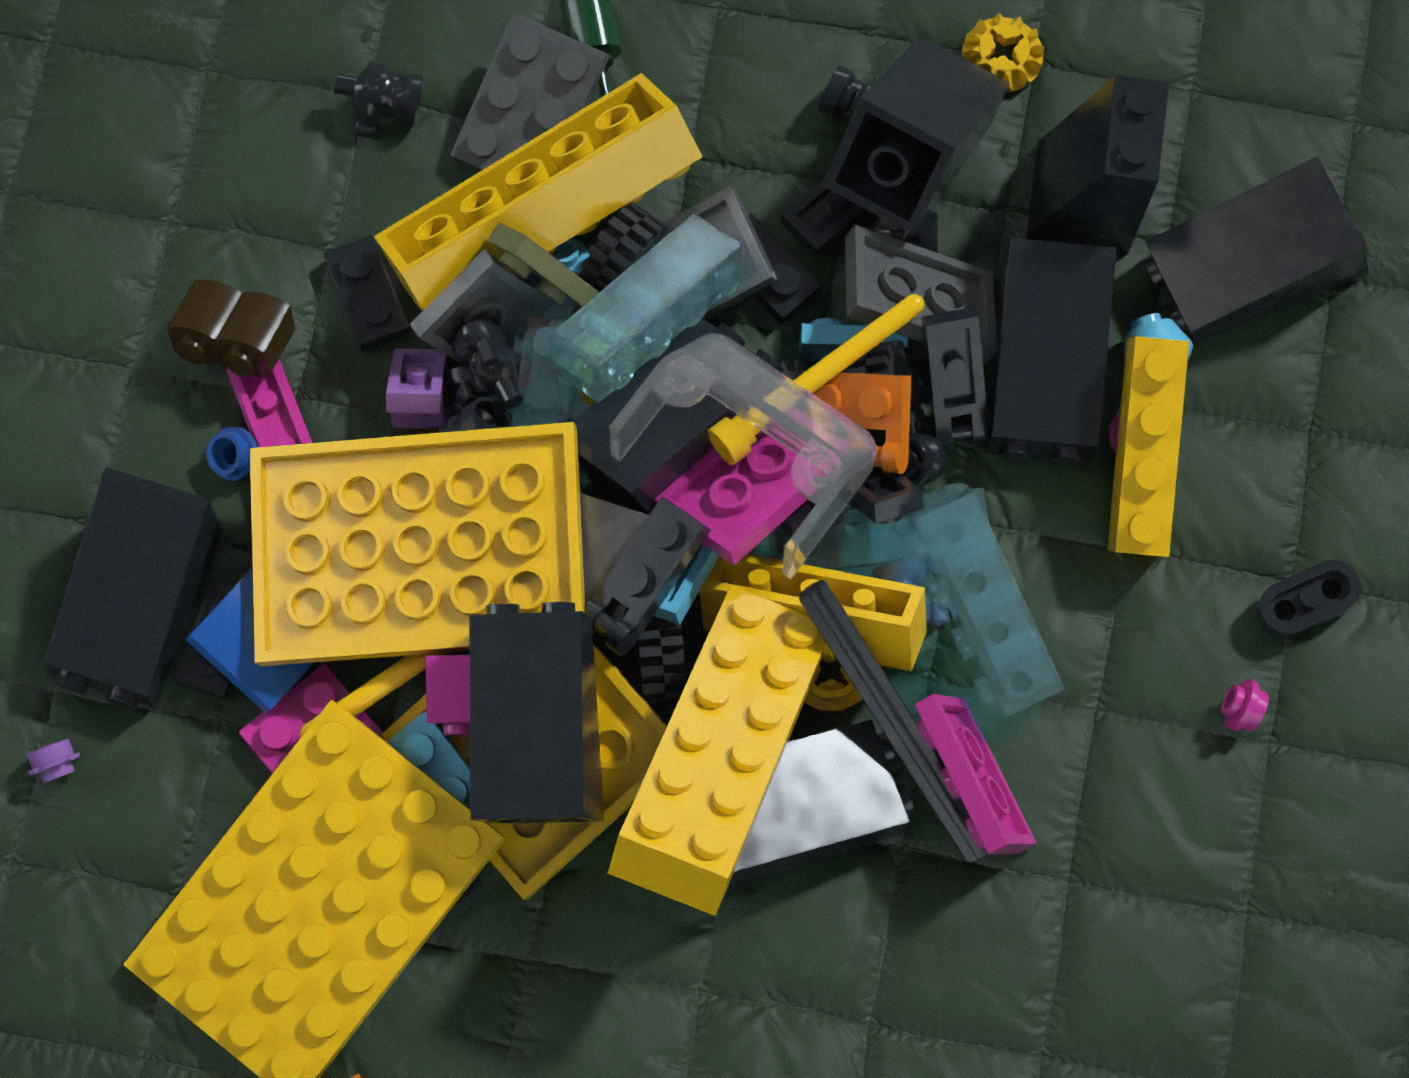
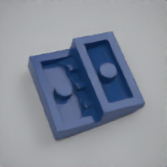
[185,565,314,714]

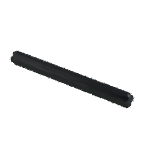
[799,580,988,862]

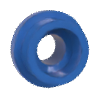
[206,427,258,481]

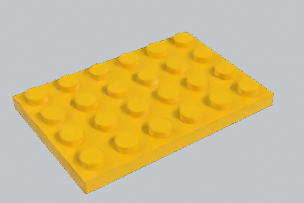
[250,422,585,666]
[123,700,507,1078]

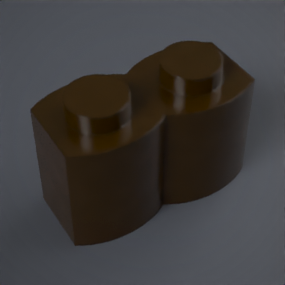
[167,279,296,377]

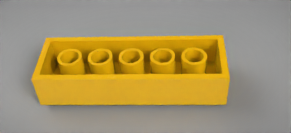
[374,73,703,311]
[608,585,827,916]

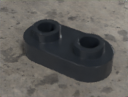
[1256,560,1361,639]

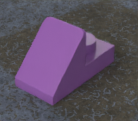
[386,348,447,429]

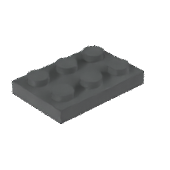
[450,13,610,170]
[845,225,997,364]

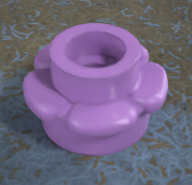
[27,738,80,783]

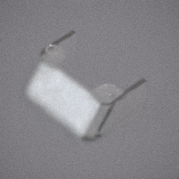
[610,333,877,579]

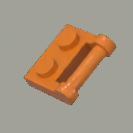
[802,371,911,474]

